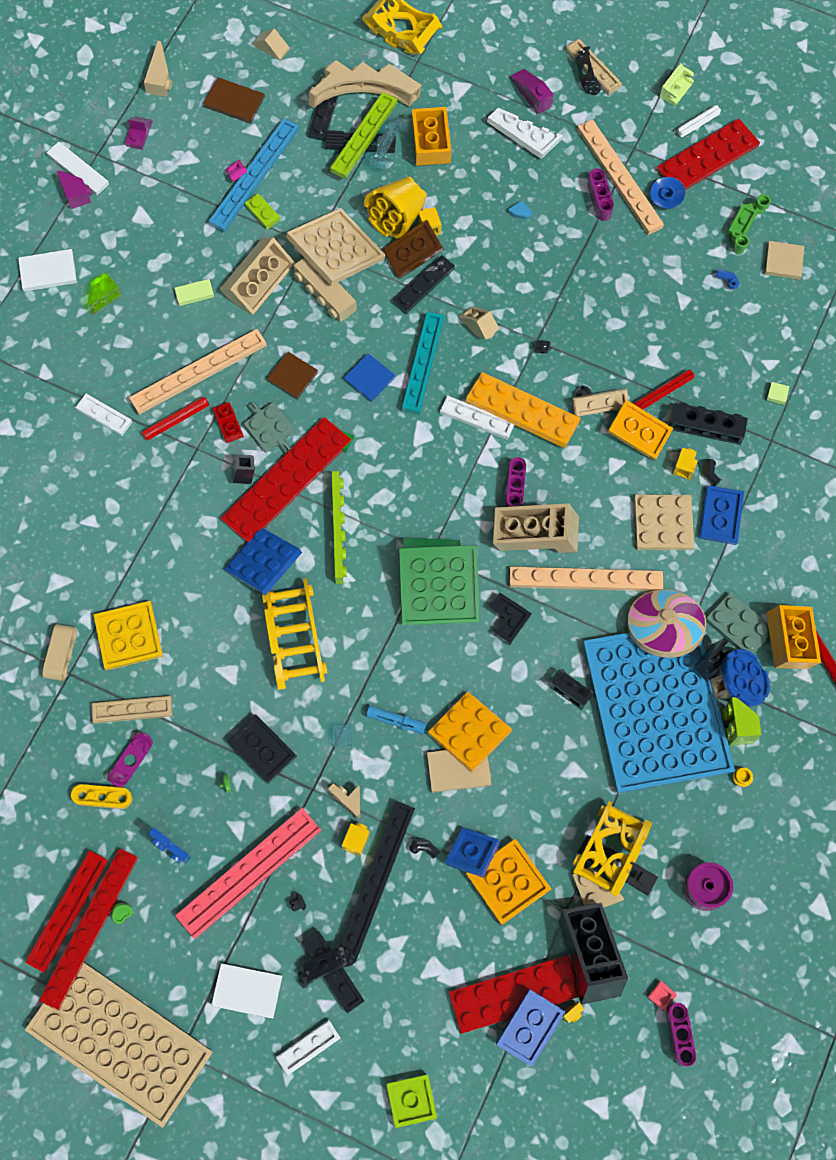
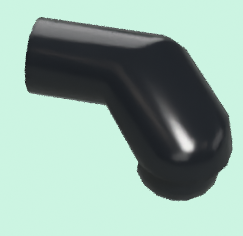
[703,459,722,486]

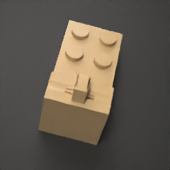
[493,503,579,553]

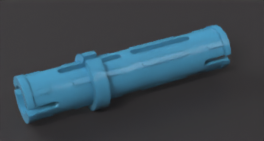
[366,705,427,735]

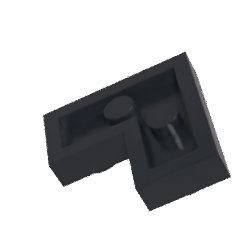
[489,593,532,646]

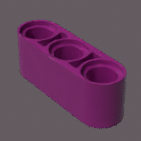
[588,168,614,221]
[505,457,526,507]
[666,1003,696,1067]

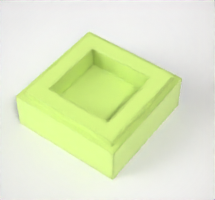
[767,382,790,405]

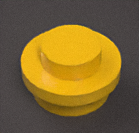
[733,767,753,787]

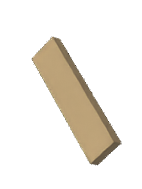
[566,39,622,96]
[92,696,173,724]

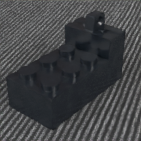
[559,902,628,1005]

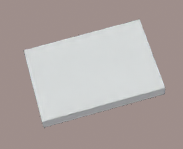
[18,249,77,292]
[211,964,283,1019]

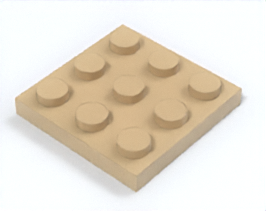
[634,495,694,550]

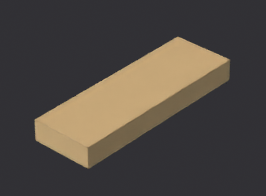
[572,388,628,417]

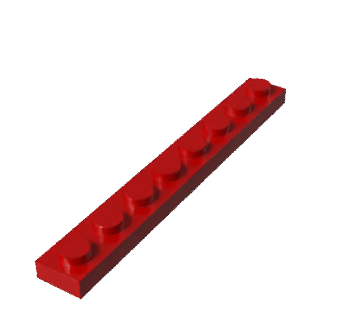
[39,849,138,1011]

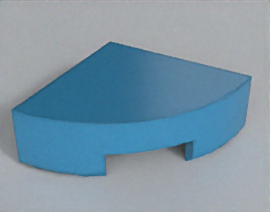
[508,201,533,219]

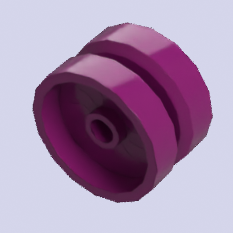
[683,863,733,911]

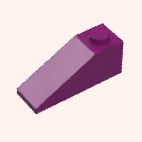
[510,69,554,114]

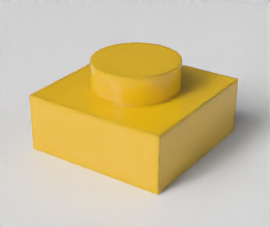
[562,1001,585,1023]

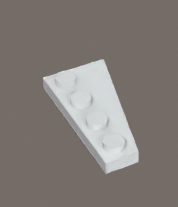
[487,108,563,159]

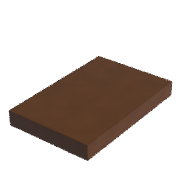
[203,77,265,124]
[383,219,445,279]

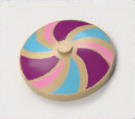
[627,589,706,658]

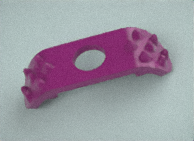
[107,732,153,787]

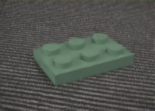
[706,592,770,654]

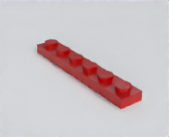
[25,851,108,973]

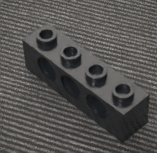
[669,402,748,445]

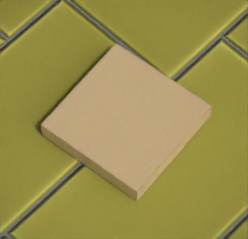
[765,241,804,280]

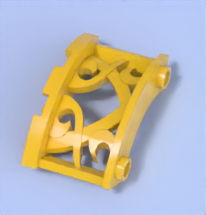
[362,0,443,55]
[572,801,653,897]

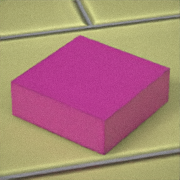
[226,160,248,182]

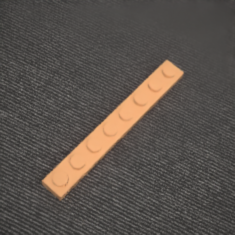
[577,119,664,235]
[129,329,267,415]
[510,567,663,591]

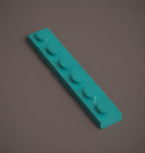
[402,312,444,414]

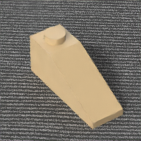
[144,41,172,97]

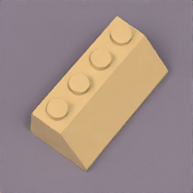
[220,237,295,315]

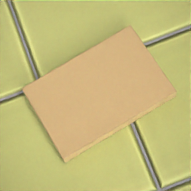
[427,750,491,793]

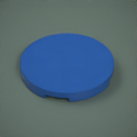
[722,649,770,707]

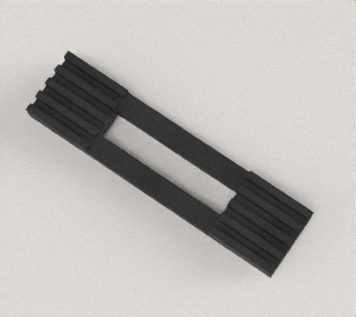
[326,130,396,153]
[577,834,658,896]

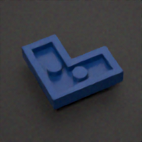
[148,827,191,864]

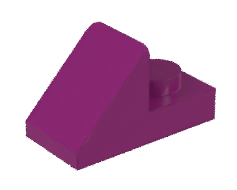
[125,116,153,150]

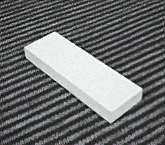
[75,394,132,436]
[276,1020,341,1076]

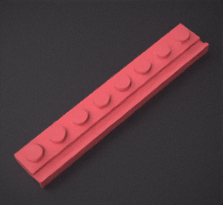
[175,808,321,939]

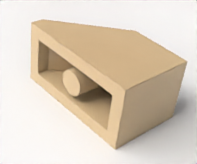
[459,306,499,339]

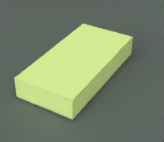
[175,279,214,306]

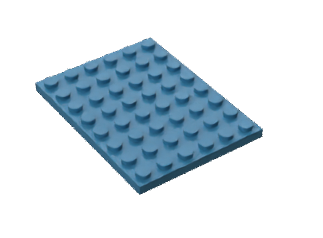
[583,633,735,794]

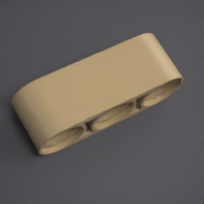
[43,624,77,681]

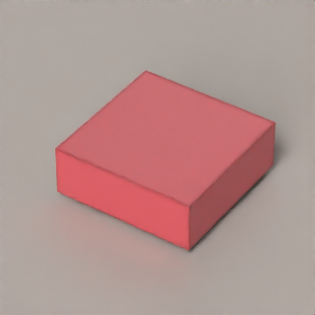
[647,981,677,1011]

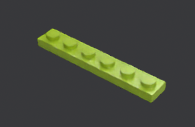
[330,92,398,179]
[332,471,347,584]

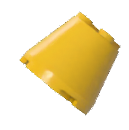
[364,176,427,239]

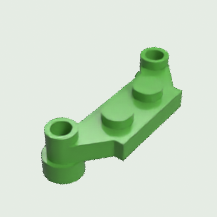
[727,194,771,255]

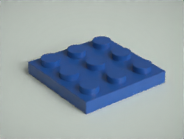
[225,528,302,595]

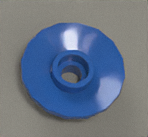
[650,177,685,209]

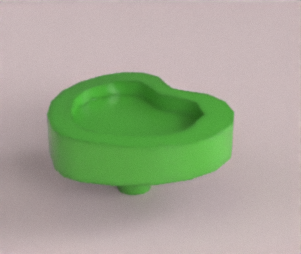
[220,774,232,793]
[111,903,133,924]

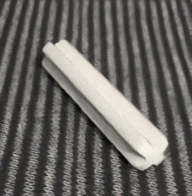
[677,105,721,137]

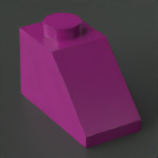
[57,171,92,209]

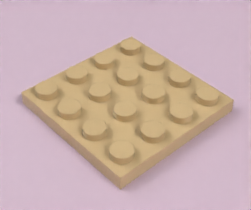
[286,208,386,286]

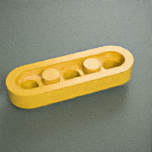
[71,784,133,809]

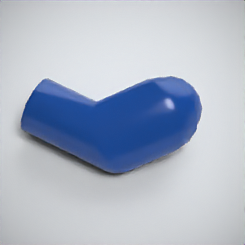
[716,269,739,289]

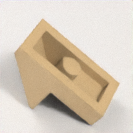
[328,783,360,820]

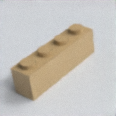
[294,257,357,323]

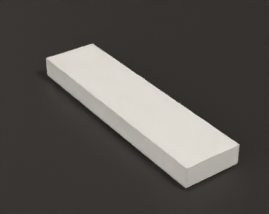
[46,142,109,195]
[440,396,514,440]

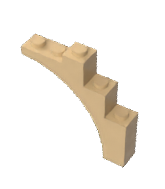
[308,60,422,108]

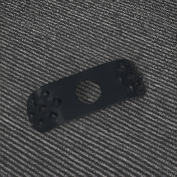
[575,46,601,95]
[298,947,356,988]

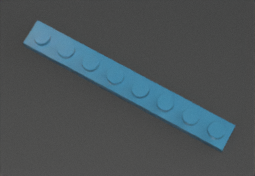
[209,118,299,232]

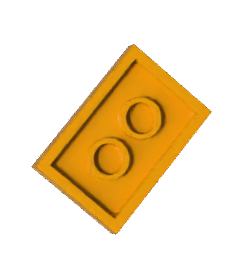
[607,400,673,461]

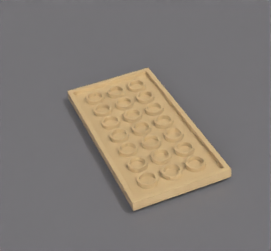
[25,963,213,1128]

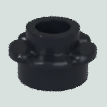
[534,340,552,354]

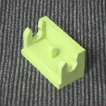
[660,63,694,106]

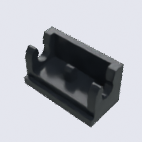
[694,638,733,681]
[550,669,594,710]

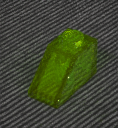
[87,272,122,315]

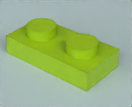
[245,193,280,230]

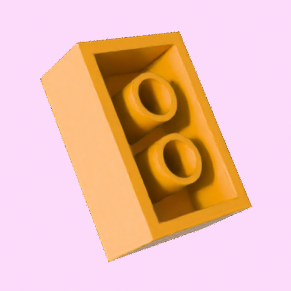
[412,107,451,166]
[766,605,821,669]

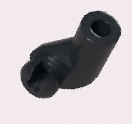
[409,839,440,859]

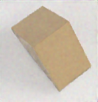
[252,28,290,61]

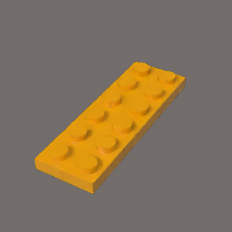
[466,372,581,448]

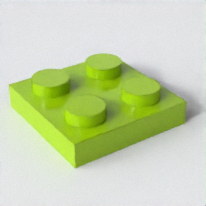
[387,1075,437,1128]

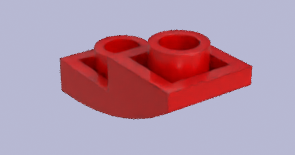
[213,402,244,444]

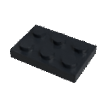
[227,714,297,784]

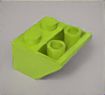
[722,697,762,746]

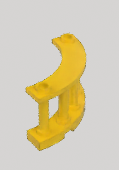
[262,578,327,690]

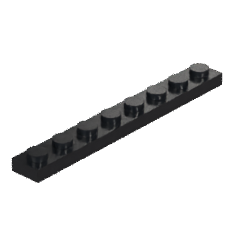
[339,801,415,964]

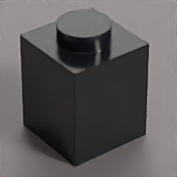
[231,454,255,484]

